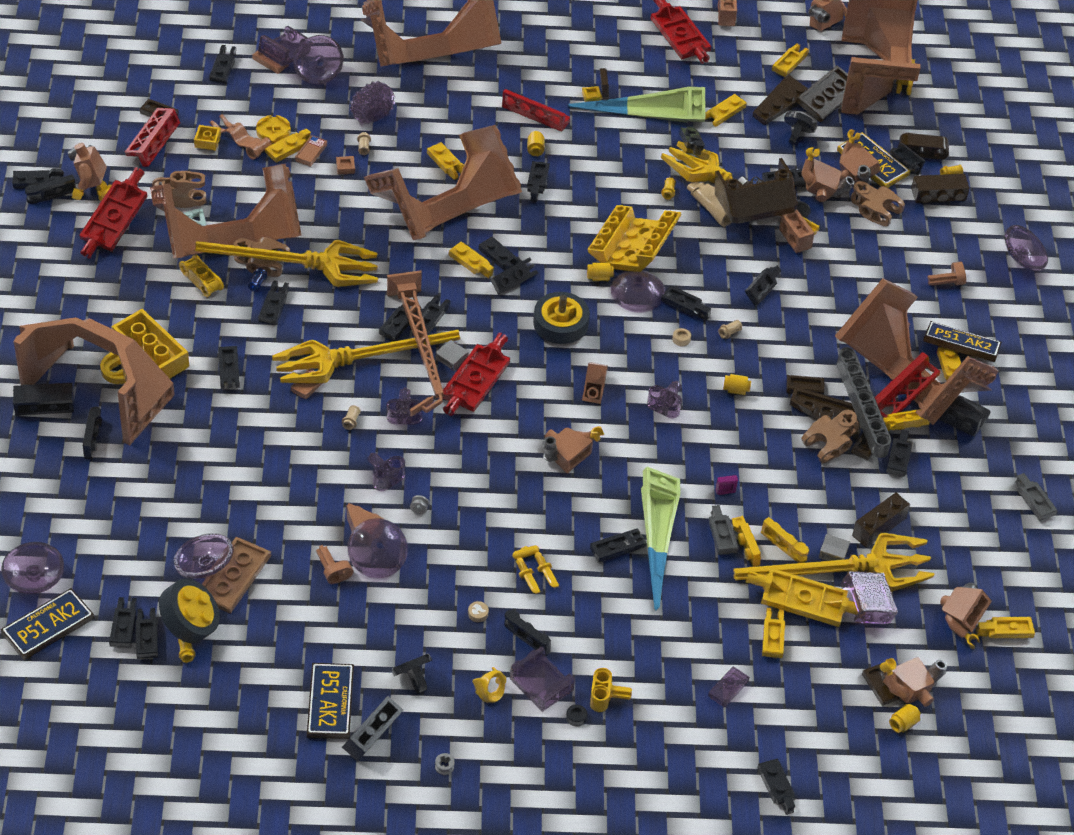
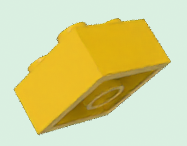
[194,125,221,151]

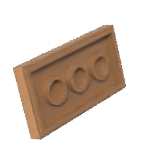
[202,537,271,614]

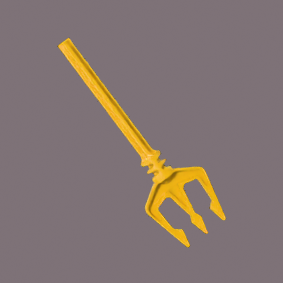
[661,141,820,235]
[195,240,378,287]
[272,330,460,383]
[733,533,935,591]

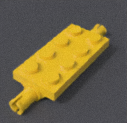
[746,568,866,627]

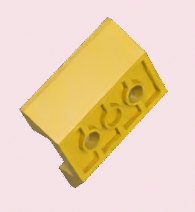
[587,205,682,272]

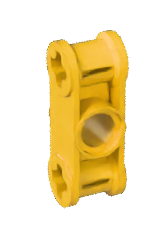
[179,254,224,297]

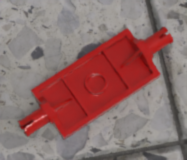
[651,0,711,64]
[79,167,148,258]
[442,333,510,416]

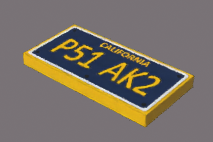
[837,132,910,188]

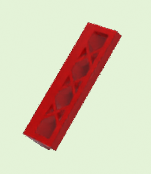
[502,89,570,132]
[125,108,180,167]
[874,352,941,418]

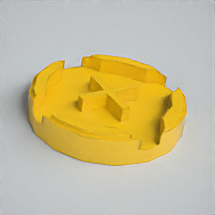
[256,115,291,143]

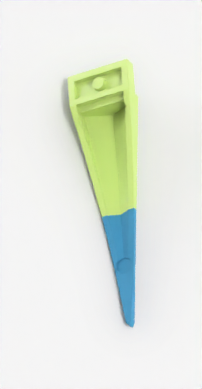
[568,87,706,123]
[641,467,681,611]

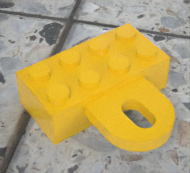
[100,309,189,384]

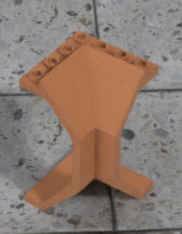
[361,0,502,66]
[841,0,920,114]
[364,125,522,240]
[150,163,302,259]
[835,278,999,425]
[14,317,174,445]

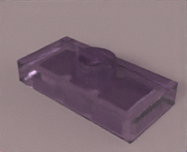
[708,666,750,707]

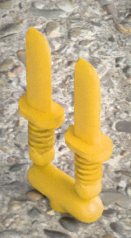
[512,545,559,594]

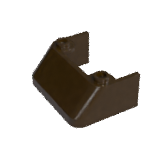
[715,158,798,223]

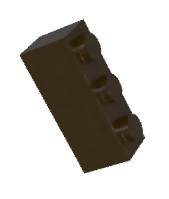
[911,174,970,203]
[852,492,910,548]

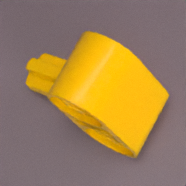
[590,668,632,712]

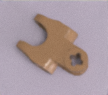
[152,171,206,208]
[851,181,905,226]
[233,237,290,277]
[801,410,859,464]

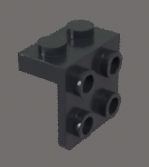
[941,395,991,437]

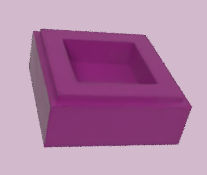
[715,475,738,495]

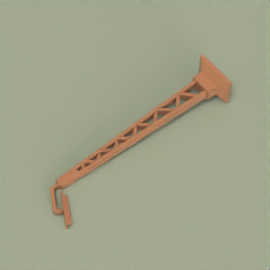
[387,270,444,416]

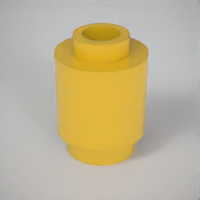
[527,131,545,156]
[587,263,614,281]
[723,374,751,395]
[889,704,921,733]

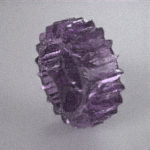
[350,81,396,124]

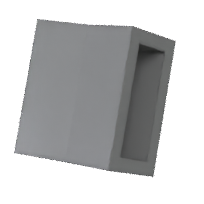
[436,340,469,371]
[819,534,850,561]

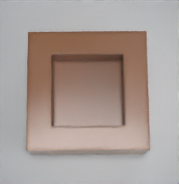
[336,156,355,174]

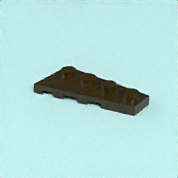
[752,74,808,126]
[789,387,862,440]

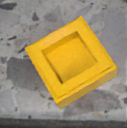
[582,86,602,102]

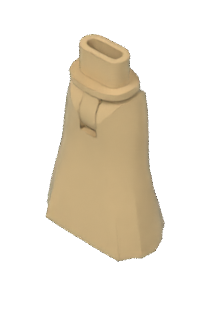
[687,182,732,227]

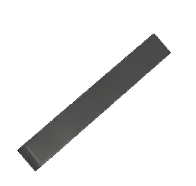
[837,347,891,458]

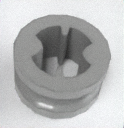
[410,495,429,514]
[435,753,454,775]

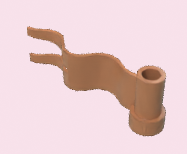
[209,114,272,160]

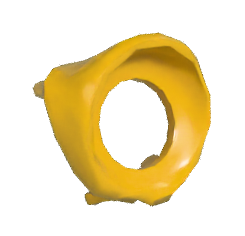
[472,667,506,703]

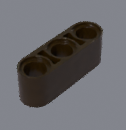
[899,133,949,159]

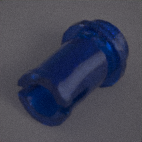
[248,268,267,292]

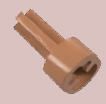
[928,262,966,285]
[316,545,354,584]

